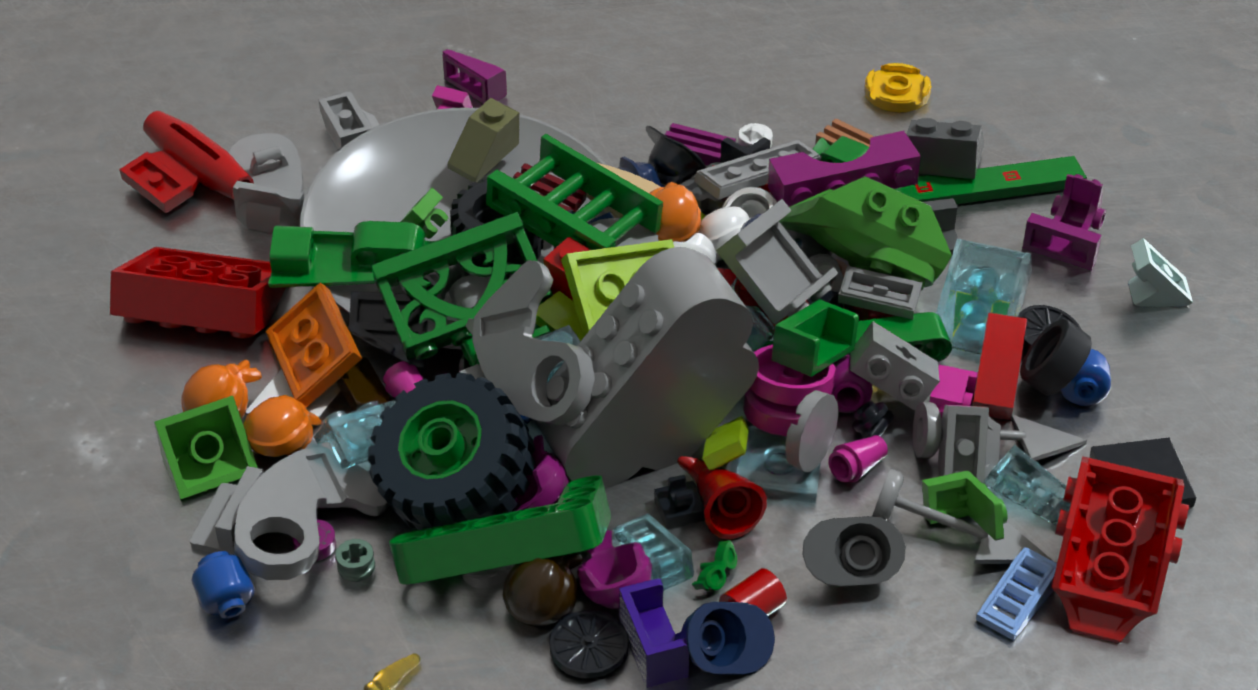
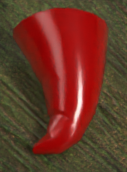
[677,456,767,540]

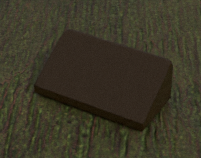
[336,357,394,424]

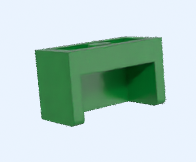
[771,299,859,377]

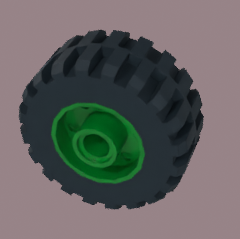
[368,373,535,530]

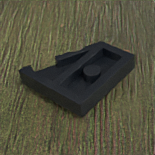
[348,291,429,371]

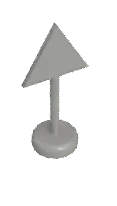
[913,402,1087,463]
[872,468,1052,564]

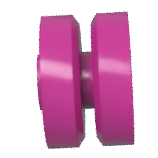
[743,345,836,436]

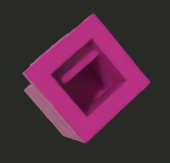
[929,364,978,419]

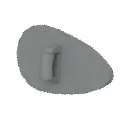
[229,133,303,192]

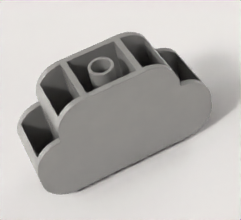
[534,247,759,488]

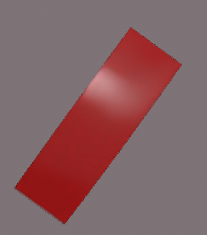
[973,313,1027,421]

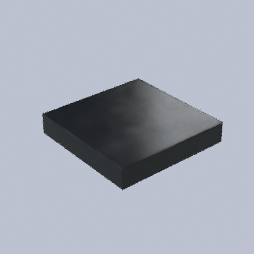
[1090,437,1197,507]

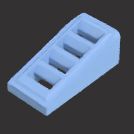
[976,547,1057,641]

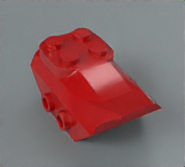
[1052,456,1189,643]

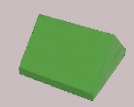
[154,396,258,499]

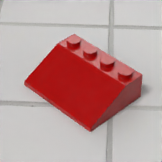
[110,247,286,338]

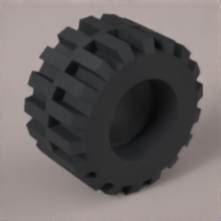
[450,179,544,267]

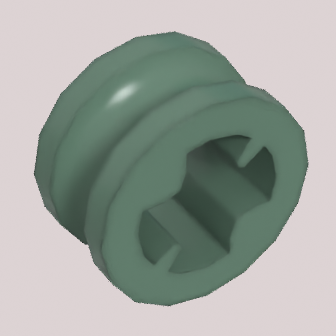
[335,539,375,581]

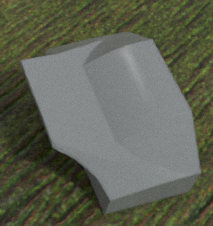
[318,91,380,150]
[233,181,305,234]
[938,405,1001,483]

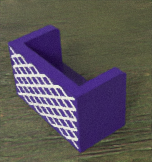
[619,578,689,688]

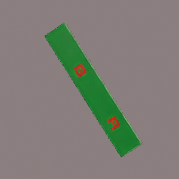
[895,156,1087,204]

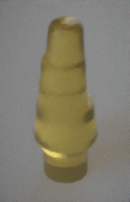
[364,653,421,690]

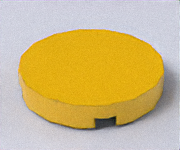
[864,63,932,112]

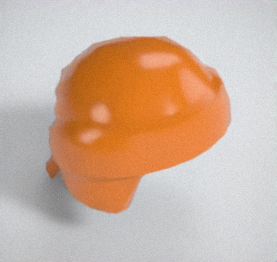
[649,182,701,242]
[181,359,262,419]
[243,395,321,457]

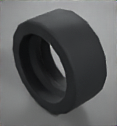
[1020,319,1092,396]

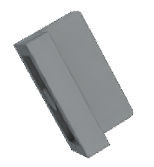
[190,466,263,555]

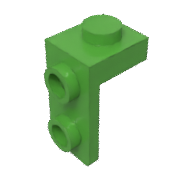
[922,470,1008,541]

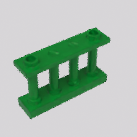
[486,134,663,250]

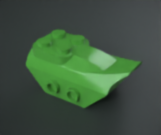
[779,176,952,294]

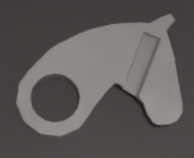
[466,260,595,426]
[233,440,390,580]

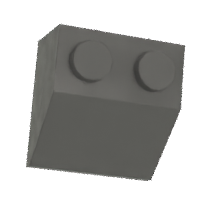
[907,118,984,179]

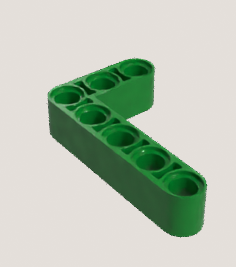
[389,475,612,585]

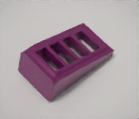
[442,49,507,104]

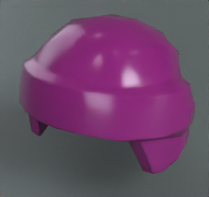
[512,435,569,512]
[577,530,652,609]

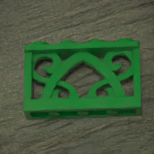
[372,212,553,360]

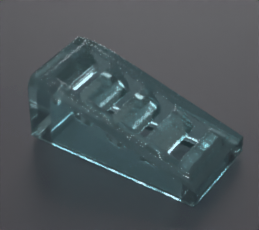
[984,445,1071,525]
[613,513,694,591]

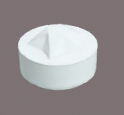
[738,123,773,148]

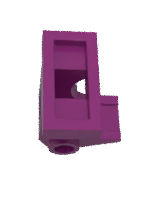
[1022,174,1106,271]

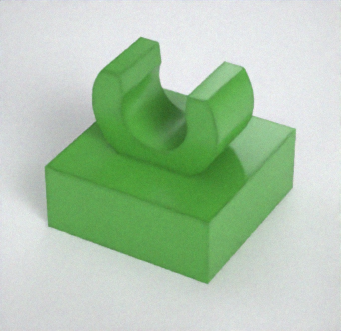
[400,188,449,239]

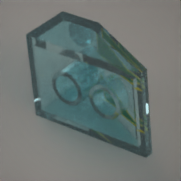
[936,239,1032,355]

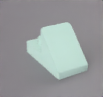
[1128,238,1193,307]

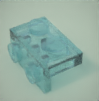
[314,400,396,469]

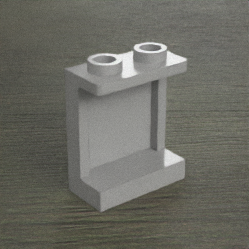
[716,199,838,325]

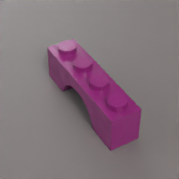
[768,130,921,207]

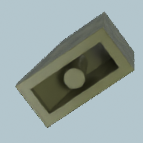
[447,98,520,183]

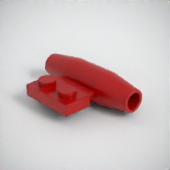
[119,111,254,213]

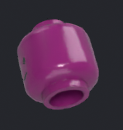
[831,355,873,414]

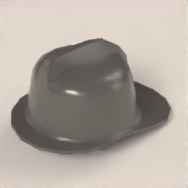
[802,516,906,586]

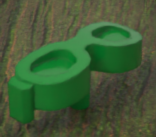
[692,540,738,591]

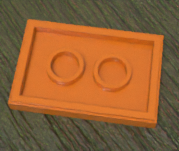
[266,282,362,407]

